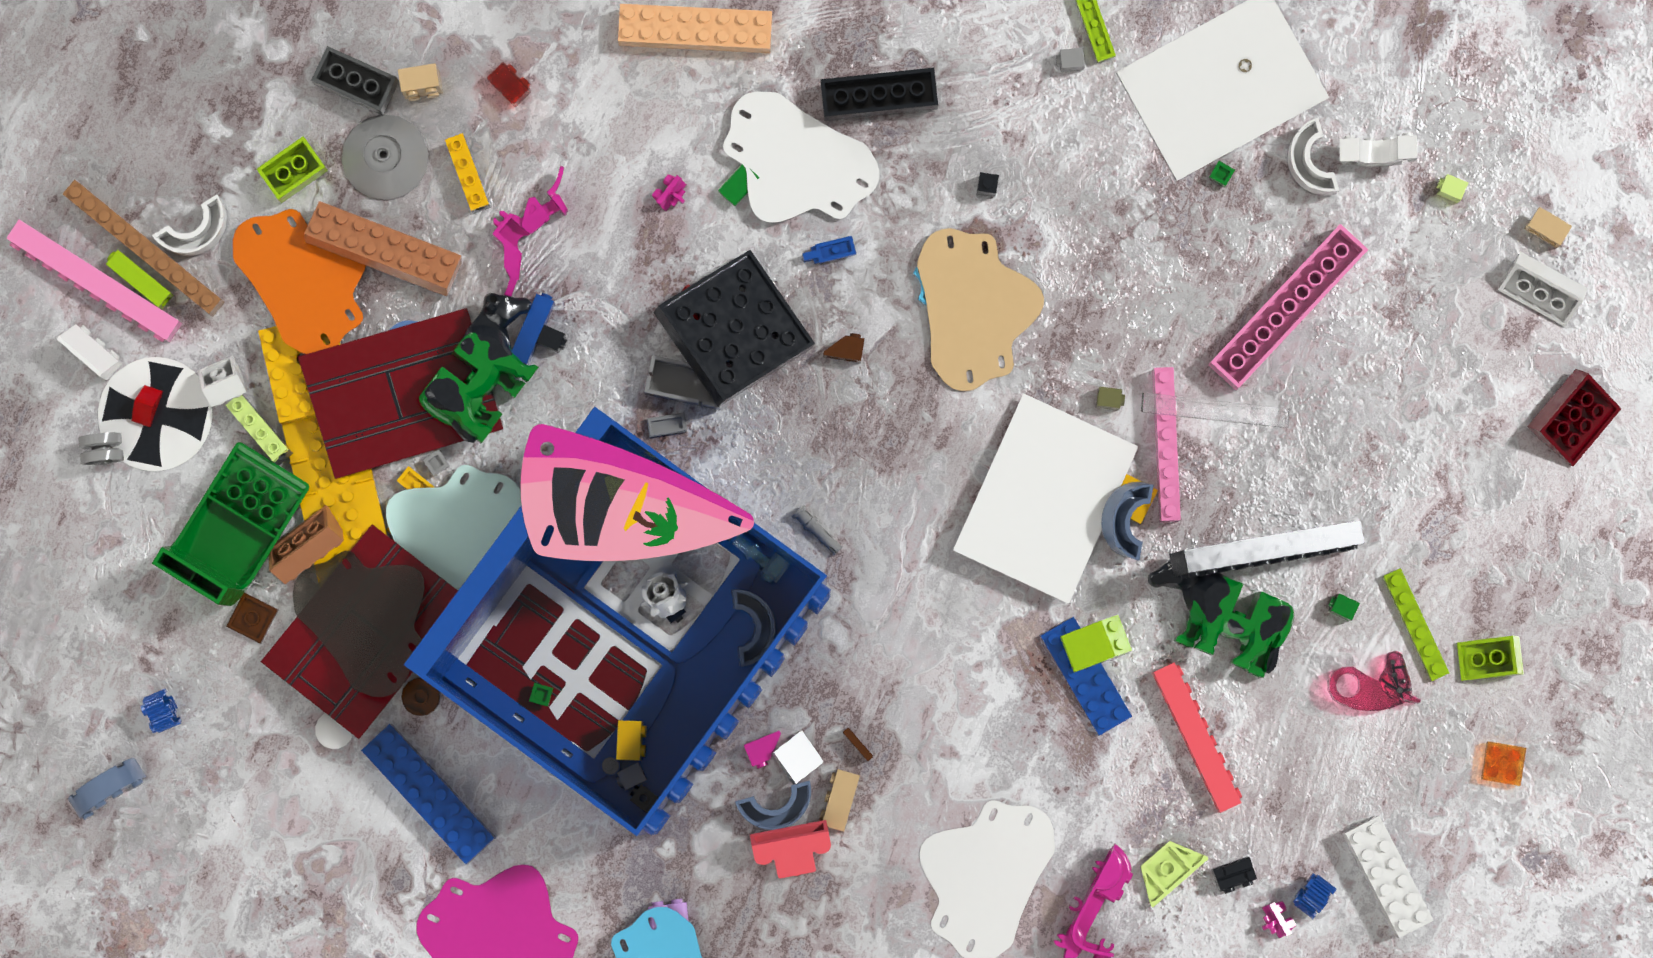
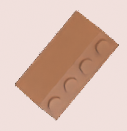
[268,505,343,584]

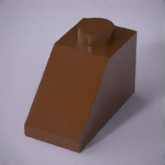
[823,333,865,363]

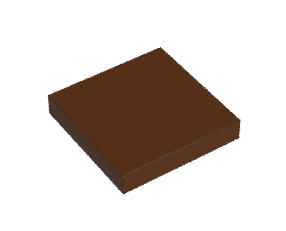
[226,593,279,644]

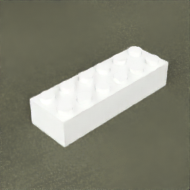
[1342,816,1434,938]

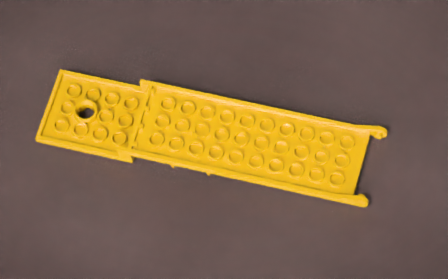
[258,326,388,588]

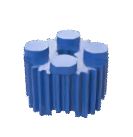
[140,688,182,733]
[1293,873,1337,919]

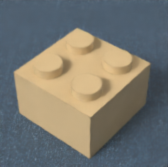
[398,63,443,101]

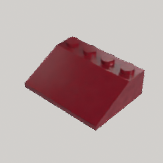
[1527,369,1621,466]

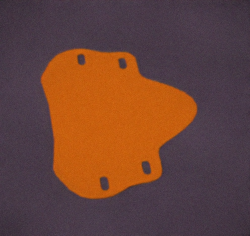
[233,209,366,354]

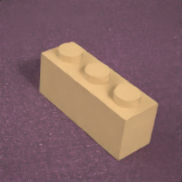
[819,769,860,832]

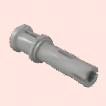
[792,505,843,555]

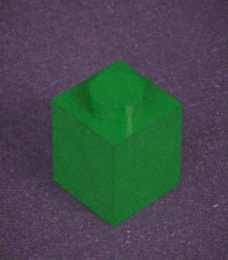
[1328,593,1360,621]

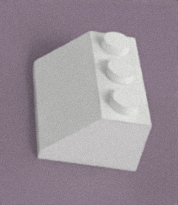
[57,324,123,381]

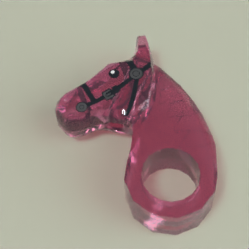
[1327,651,1421,711]

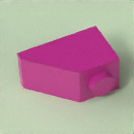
[744,730,781,769]

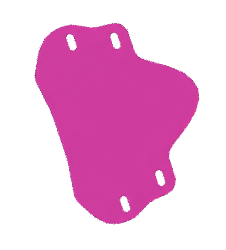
[416,865,578,958]

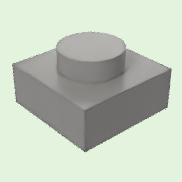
[423,450,450,476]

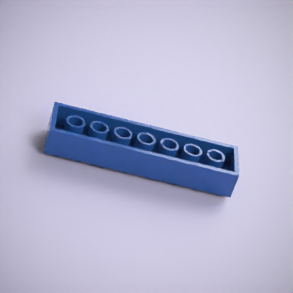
[361,724,496,865]

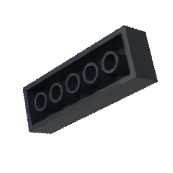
[820,68,938,121]

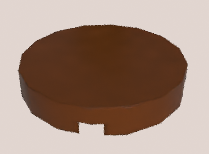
[401,678,440,716]

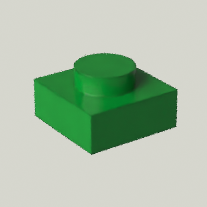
[1209,161,1235,187]
[529,683,553,707]

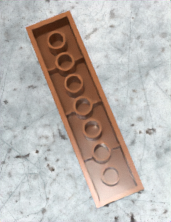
[304,201,462,296]

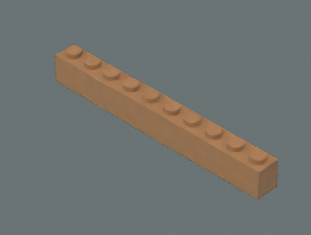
[63,179,225,317]

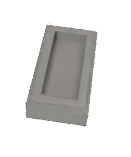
[646,413,687,438]

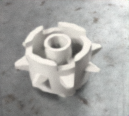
[640,571,688,618]

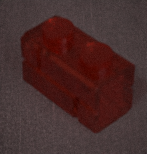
[487,62,531,107]

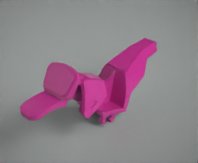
[492,166,568,297]

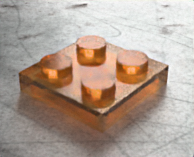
[1481,741,1526,786]

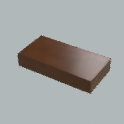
[842,728,873,761]

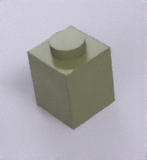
[1096,387,1125,410]

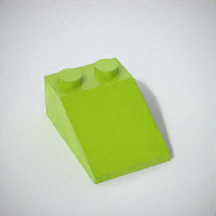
[1060,615,1132,673]
[1457,635,1524,681]

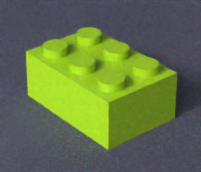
[257,136,328,204]

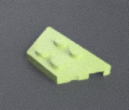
[1140,841,1209,908]

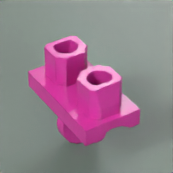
[652,174,687,211]
[1262,901,1296,938]

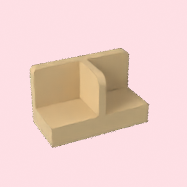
[1524,207,1572,248]

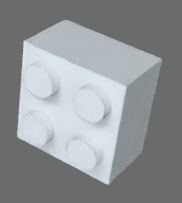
[197,355,246,407]

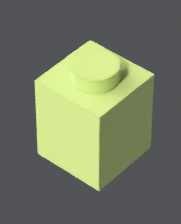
[1436,174,1468,203]

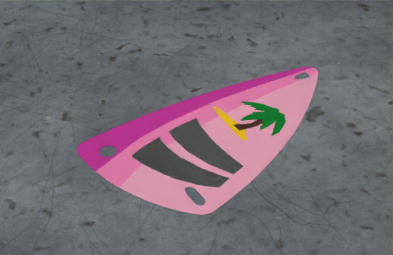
[521,424,754,561]

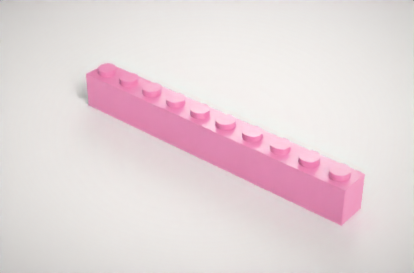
[6,220,182,342]

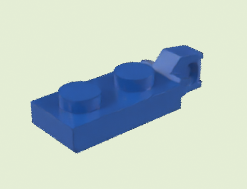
[802,236,856,264]

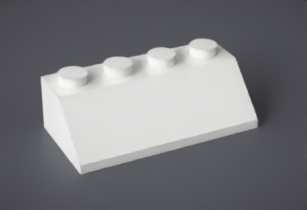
[1498,251,1588,327]

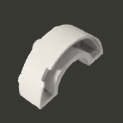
[1287,118,1339,195]
[1339,133,1418,166]
[152,194,227,256]

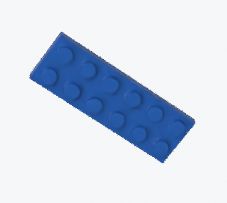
[1040,617,1132,736]

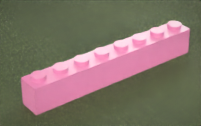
[1152,367,1181,523]

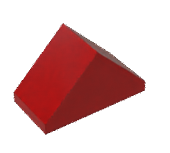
[132,385,163,427]

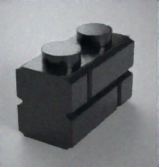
[1211,857,1257,894]

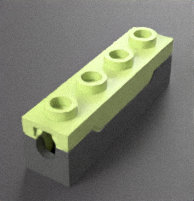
[225,395,293,465]

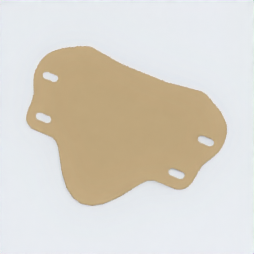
[917,228,1044,391]

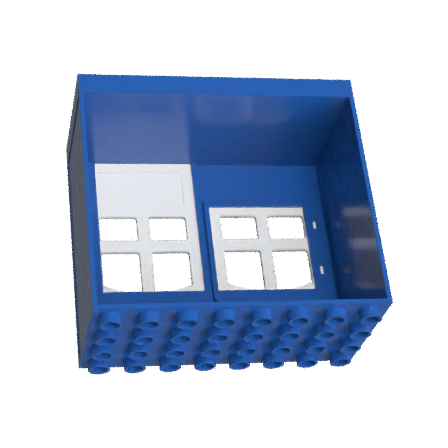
[404,406,831,836]

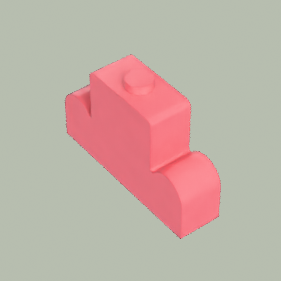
[750,820,831,878]

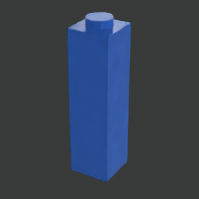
[512,293,555,365]

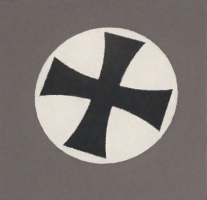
[98,357,213,471]

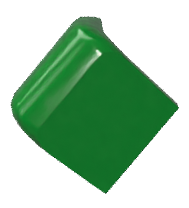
[152,442,309,606]

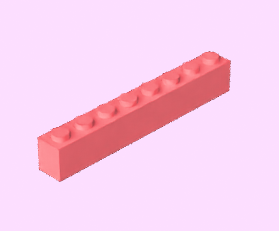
[1152,662,1242,813]

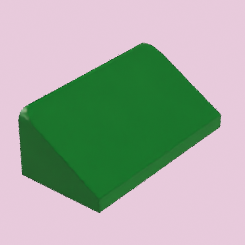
[718,164,760,206]

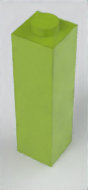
[106,250,174,310]

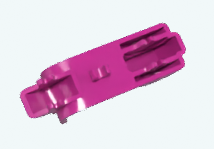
[1054,843,1133,958]

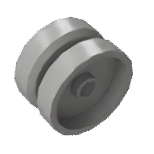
[78,432,124,465]

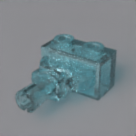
[732,535,791,583]

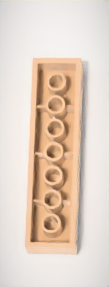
[618,4,772,53]

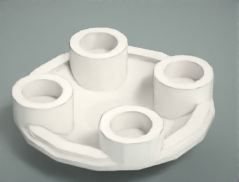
[315,713,353,749]

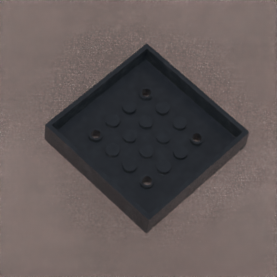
[653,250,815,407]

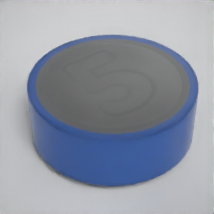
[601,756,620,776]

